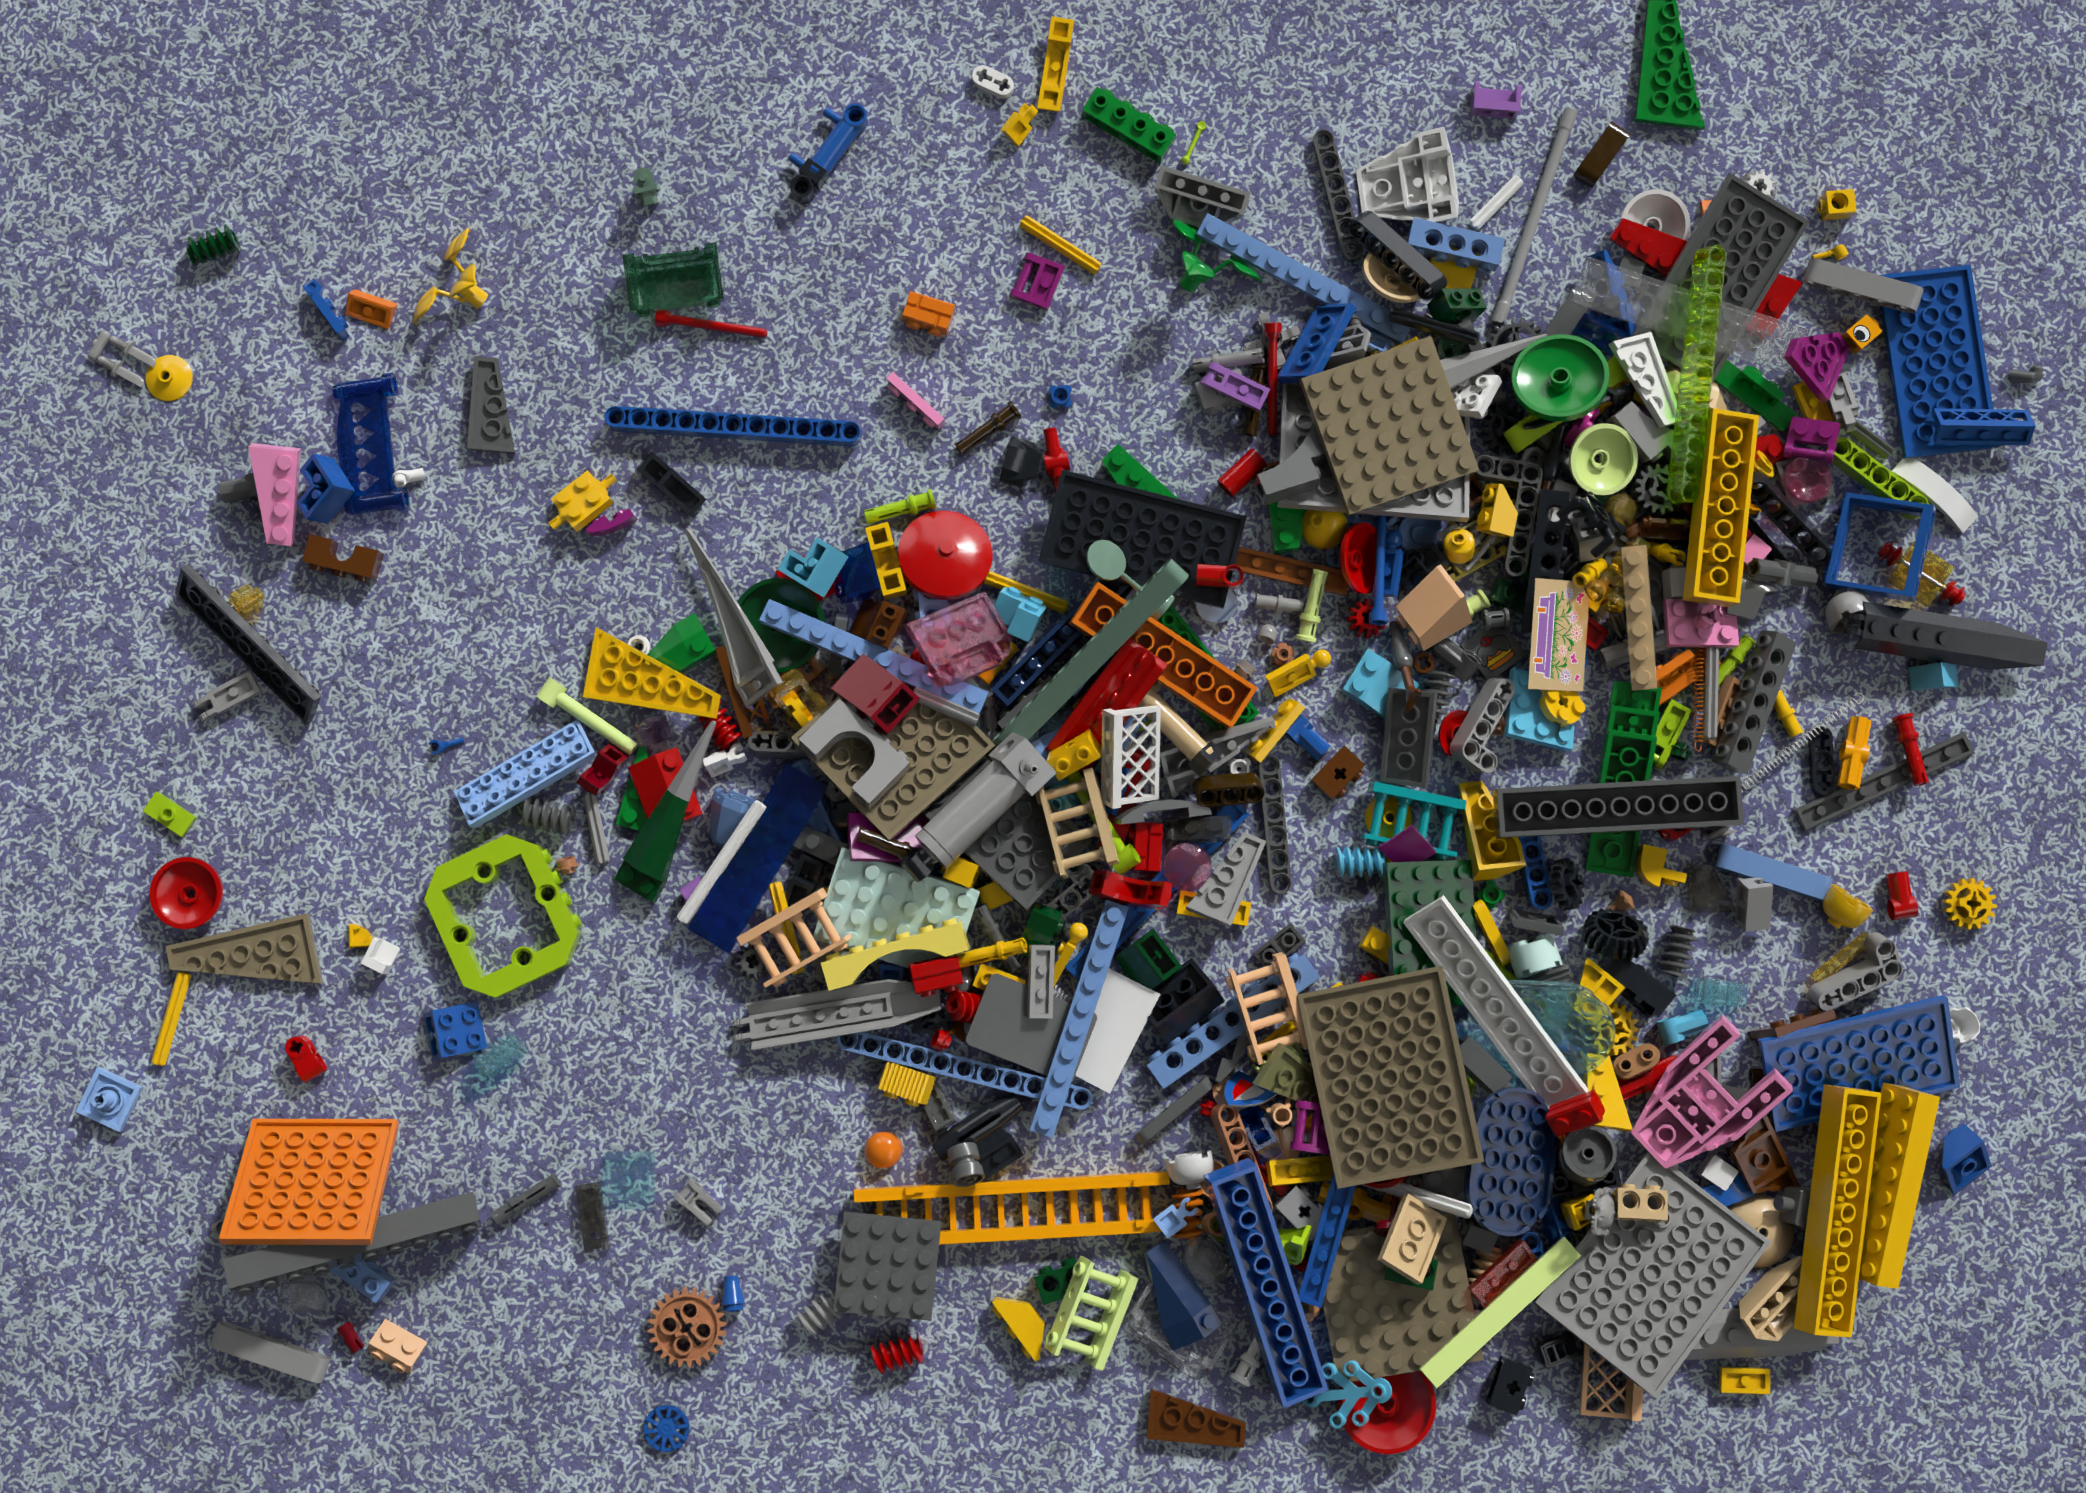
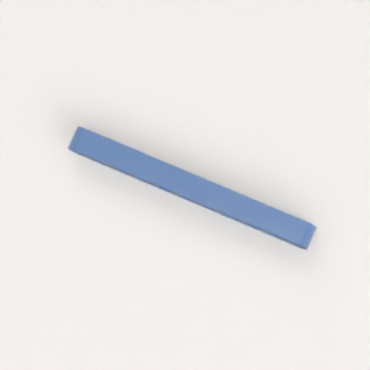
[836,1032,1092,1110]

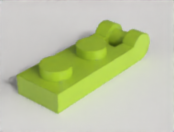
[1653,699,1692,769]

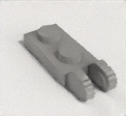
[192,671,262,722]

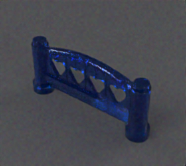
[332,372,410,515]

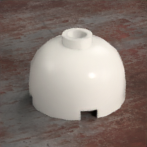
[1164,1150,1214,1190]

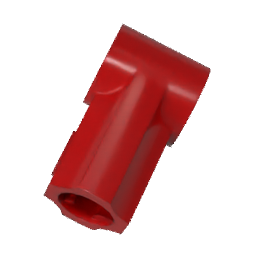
[1196,564,1244,590]
[1885,871,1919,920]

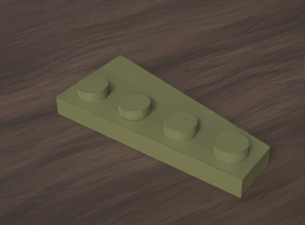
[1253,1043,1320,1103]

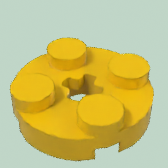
[780,689,813,727]
[1539,690,1585,727]

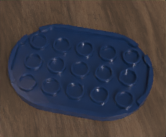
[1464,1087,1558,1236]

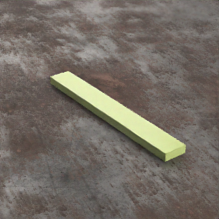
[1419,1237,1581,1388]

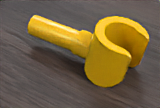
[1812,244,1849,261]

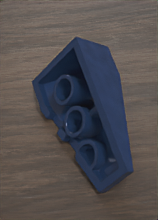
[1144,1239,1222,1350]

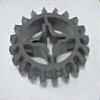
[1485,317,1545,381]

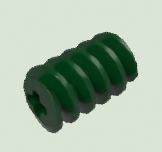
[186,224,241,266]

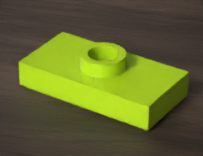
[143,791,198,837]

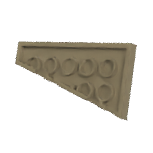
[165,913,324,984]

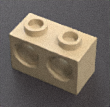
[1614,1184,1668,1222]

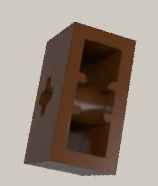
[1309,745,1365,801]

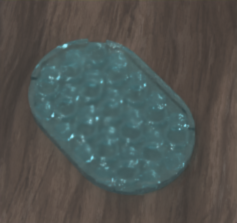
[1468,980,1615,1075]

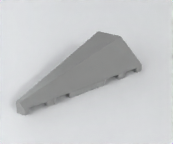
[1159,717,1276,798]

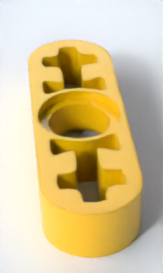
[1472,900,1511,967]

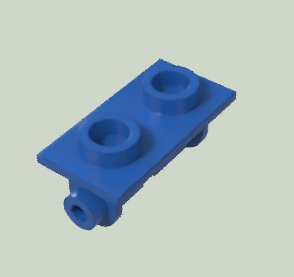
[1541,1196,1571,1244]

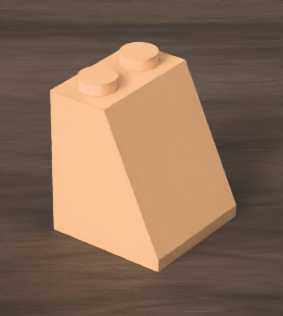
[1396,564,1472,651]

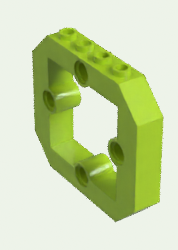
[424,834,583,998]

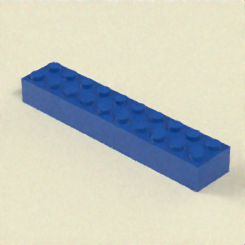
[1203,1158,1328,1408]

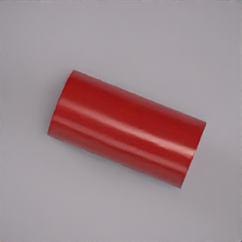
[1217,448,1267,498]

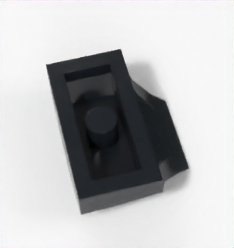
[999,436,1043,488]

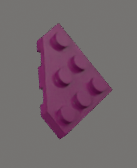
[1784,332,1850,402]

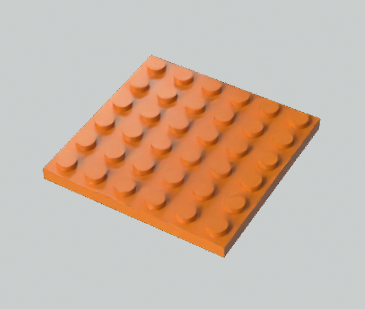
[219,1119,399,1245]

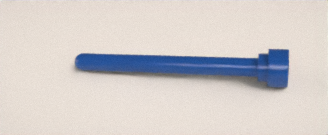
[1368,515,1388,626]

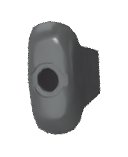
[1726,576,1778,624]

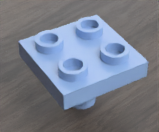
[75,1067,143,1132]

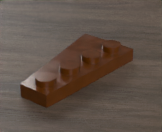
[1146,1388,1246,1448]

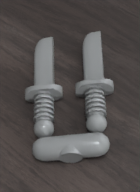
[88,330,156,388]

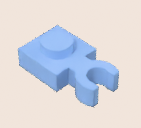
[1153,1197,1198,1239]

